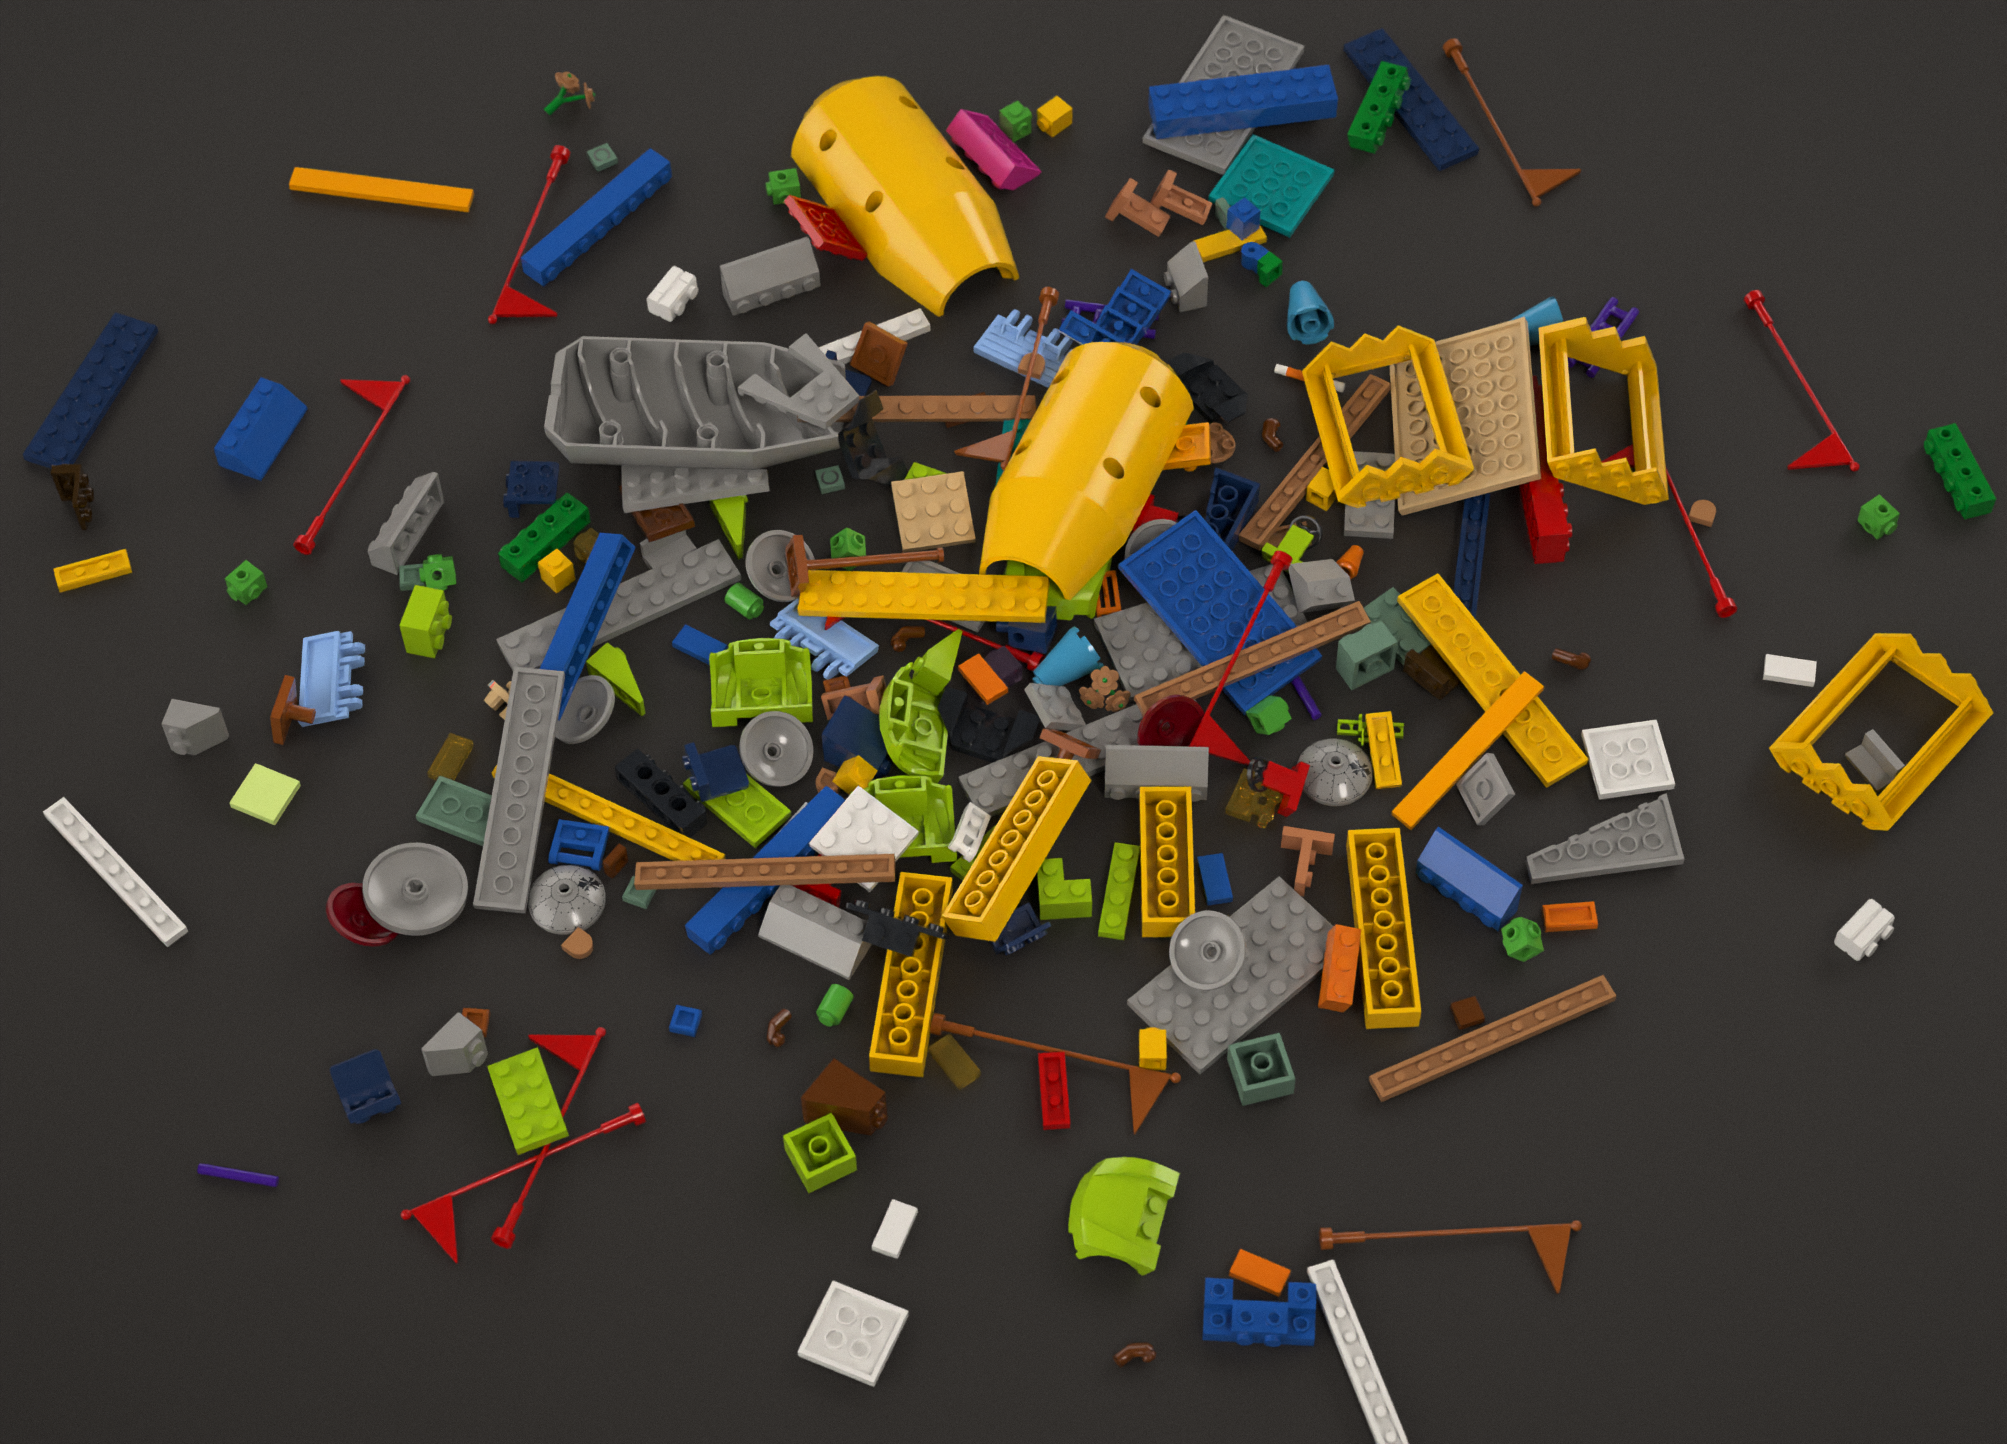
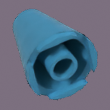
[1287,281,1334,345]
[1509,296,1563,346]
[1032,626,1104,686]

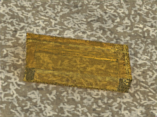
[427,733,474,781]
[928,1034,981,1090]

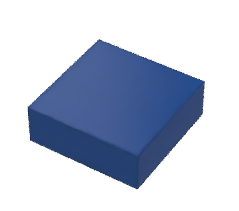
[669,1005,702,1037]

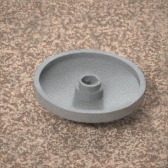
[363,843,468,936]

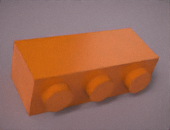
[1318,924,1361,1013]

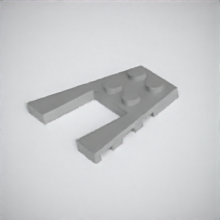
[738,333,859,429]

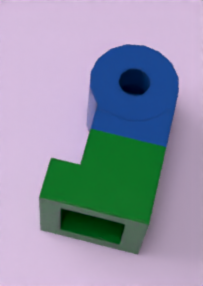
[1241,242,1283,287]

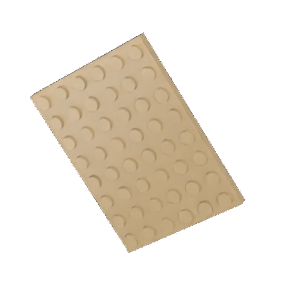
[1390,317,1541,516]

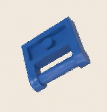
[549,819,610,871]

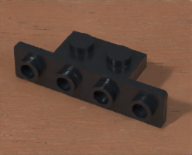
[845,899,950,957]

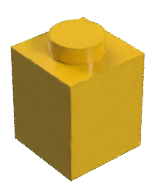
[1037,96,1073,137]
[1306,467,1337,511]
[538,549,576,594]
[832,755,878,795]
[1139,1027,1167,1070]

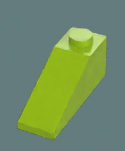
[709,495,748,559]
[912,629,963,695]
[586,643,645,716]

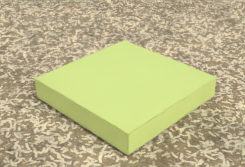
[230,763,301,825]

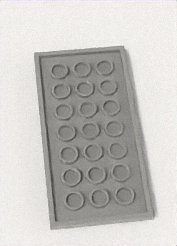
[1143,15,1304,175]
[1094,564,1308,703]
[1127,876,1334,1074]

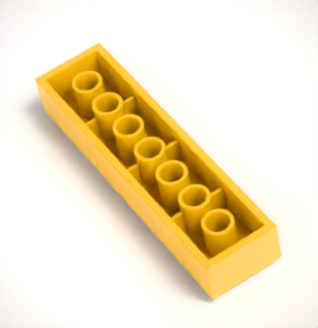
[941,756,1091,942]
[1346,828,1421,1029]
[869,872,953,1077]

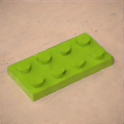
[683,774,792,848]
[487,1047,569,1155]

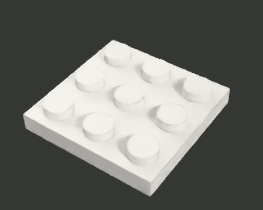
[1581,720,1675,800]
[809,786,919,892]
[798,1281,909,1387]

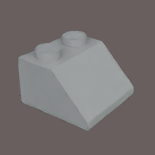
[1164,241,1208,312]
[1288,559,1355,613]
[162,699,229,755]
[421,1012,488,1076]

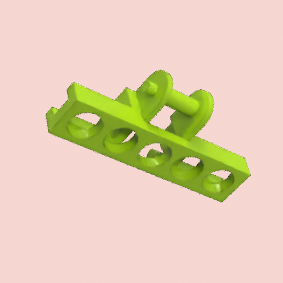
[1337,714,1404,746]

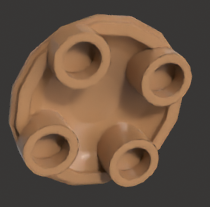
[1210,422,1236,464]

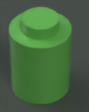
[725,583,764,619]
[816,984,854,1026]

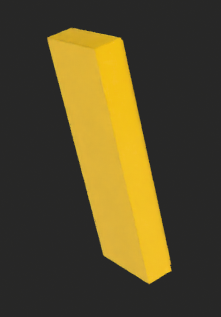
[1193,226,1267,263]
[53,549,132,592]
[1365,711,1402,789]

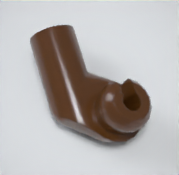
[1261,418,1284,452]
[891,626,925,652]
[1552,648,1591,670]
[766,1009,792,1047]
[1113,1342,1156,1367]

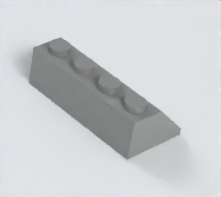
[720,236,820,315]
[368,472,444,575]
[1105,745,1209,801]
[758,885,872,980]

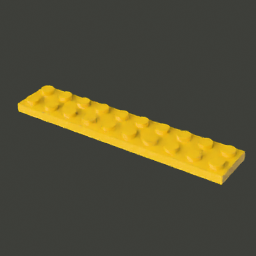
[798,570,1050,623]
[1397,573,1589,788]

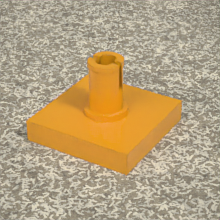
[1163,422,1211,471]

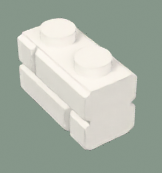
[647,266,698,322]
[1834,899,1895,961]

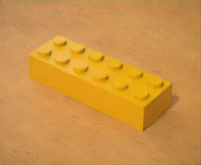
[1139,787,1195,937]

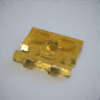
[1225,768,1283,828]

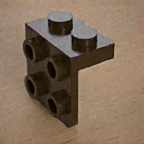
[51,464,94,530]
[1403,644,1461,701]

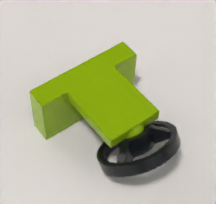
[1262,515,1323,573]

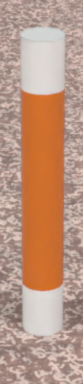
[1274,364,1345,393]

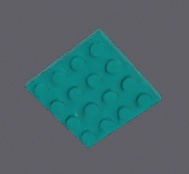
[1209,134,1334,238]

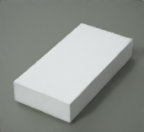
[1763,654,1817,687]
[872,1199,918,1259]

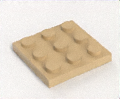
[891,471,975,553]

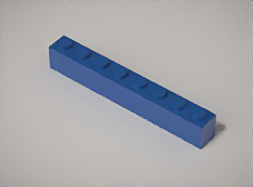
[521,148,672,287]
[540,533,636,721]
[685,786,845,955]

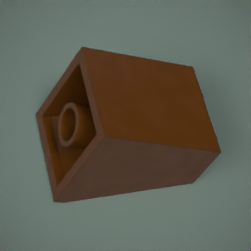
[801,1058,888,1136]

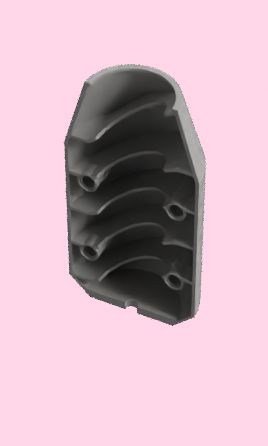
[544,336,845,470]

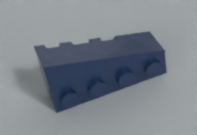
[1205,467,1260,551]

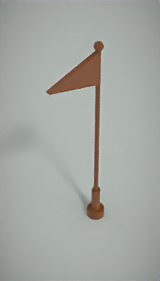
[1442,38,1581,207]
[954,287,1059,470]
[930,1013,1181,1134]
[1319,1220,1582,1294]

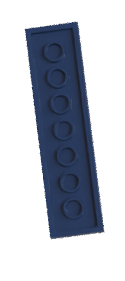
[1344,28,1479,171]
[23,312,158,469]

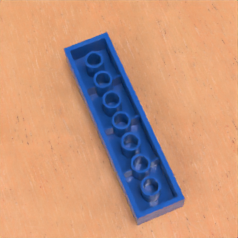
[1148,65,1338,139]

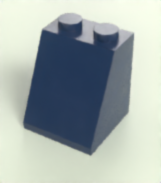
[822,695,892,780]

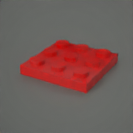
[784,195,868,261]

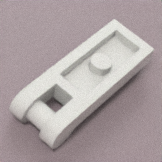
[948,802,991,862]

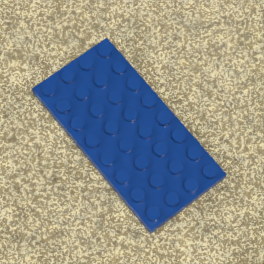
[1118,510,1322,715]

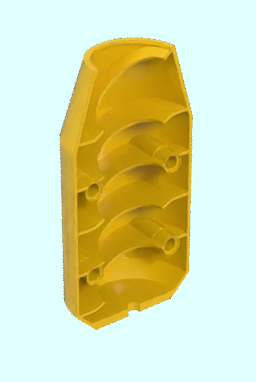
[791,76,1019,317]
[979,342,1194,600]

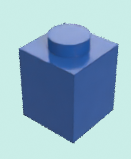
[1226,197,1261,241]

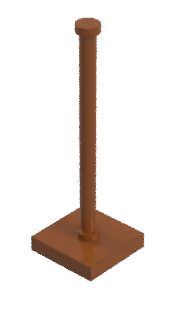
[785,535,944,597]

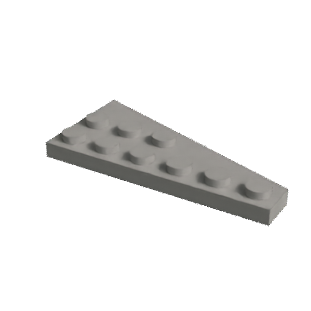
[621,465,770,513]
[1525,793,1684,884]

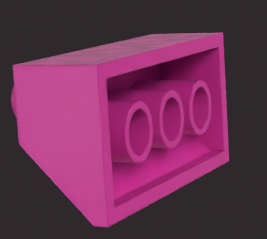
[946,109,1042,190]

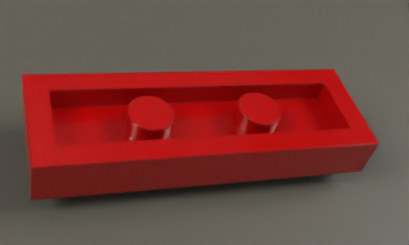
[1038,1052,1070,1130]

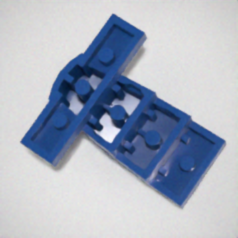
[1059,269,1172,345]

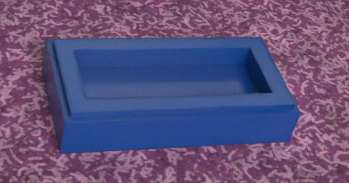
[672,624,728,665]
[1197,853,1233,906]

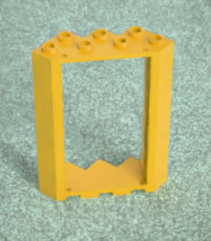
[1539,317,1669,505]
[1302,325,1474,508]
[1769,633,1993,831]

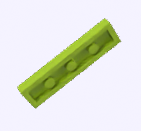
[1098,842,1140,940]

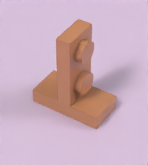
[1150,169,1212,225]
[1105,178,1170,237]
[821,675,887,720]
[1281,826,1335,897]

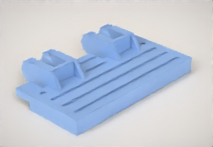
[974,309,1073,388]
[770,597,879,680]
[298,631,365,727]

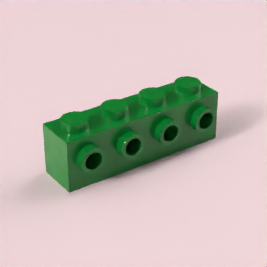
[1347,61,1411,153]
[1924,423,1996,520]
[498,492,591,583]

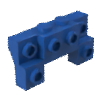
[1203,1278,1316,1347]

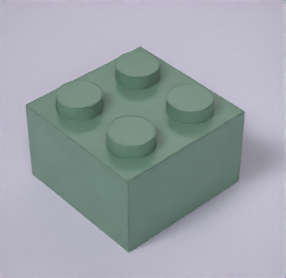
[1336,620,1398,690]
[1227,1033,1295,1106]

